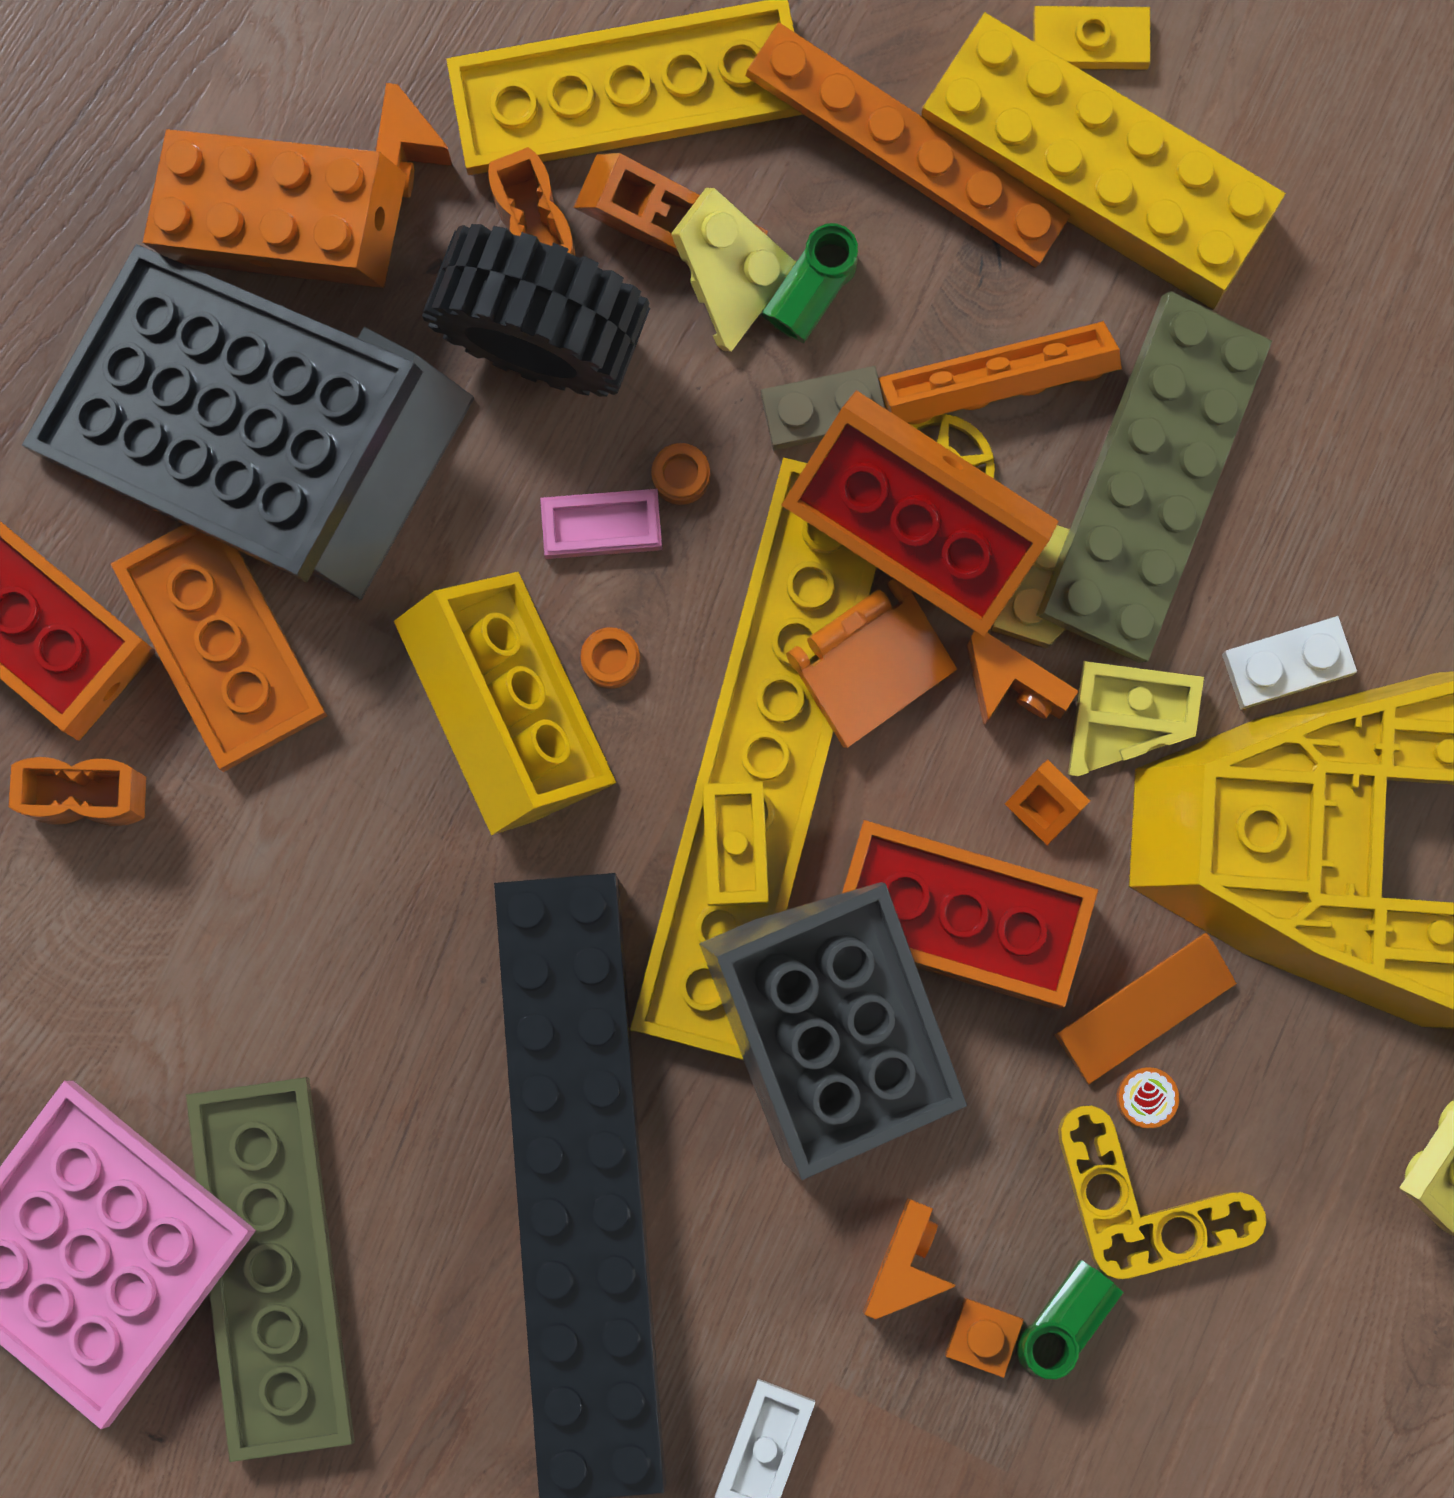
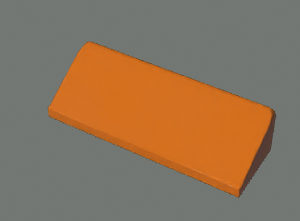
[1054,932,1237,1085]

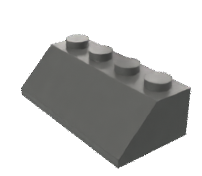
[312,327,474,600]

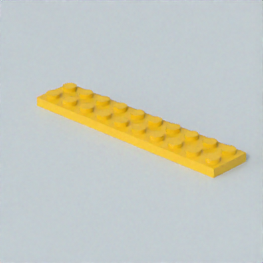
[630,457,877,1060]

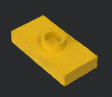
[1033,6,1150,70]

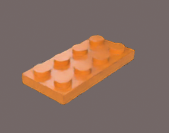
[111,525,328,772]

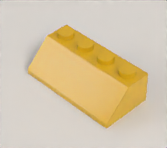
[394,572,616,835]

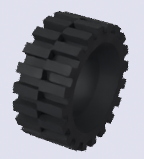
[422,224,650,397]

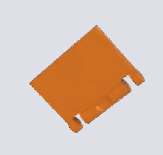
[786,578,957,748]

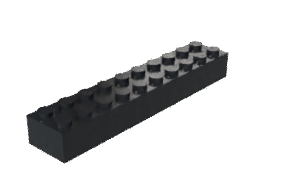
[494,873,666,1498]

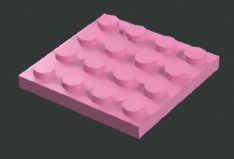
[0,1081,256,1429]

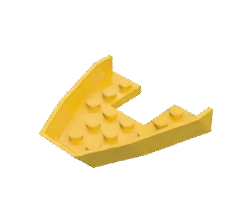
[1129,671,1454,1029]

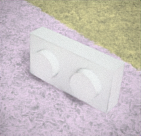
[1222,616,1357,710]
[715,1379,815,1498]

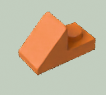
[376,83,452,198]
[967,631,1078,725]
[862,1198,956,1319]

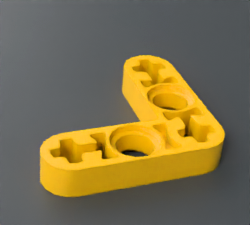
[1058,1105,1266,1279]

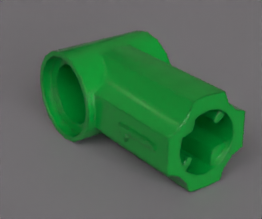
[762,223,858,344]
[1016,1260,1124,1379]

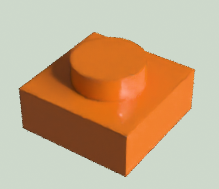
[1005,759,1091,845]
[945,1297,1024,1378]

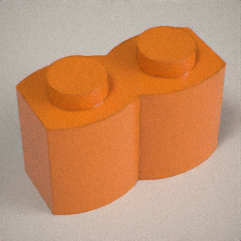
[488,147,576,256]
[9,757,147,826]

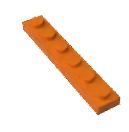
[745,22,1071,268]

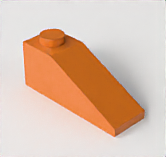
[573,153,768,258]

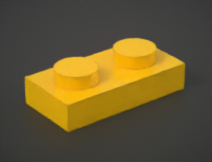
[703,781,769,906]

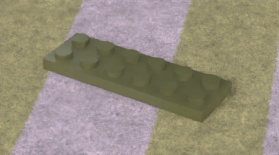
[1036,291,1272,663]
[186,1077,355,1462]

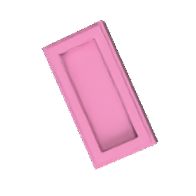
[540,489,662,559]

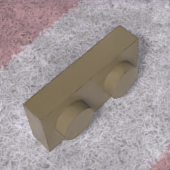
[761,366,885,451]

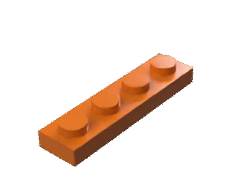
[878,321,1122,424]

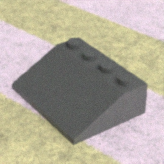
[699,882,967,1180]

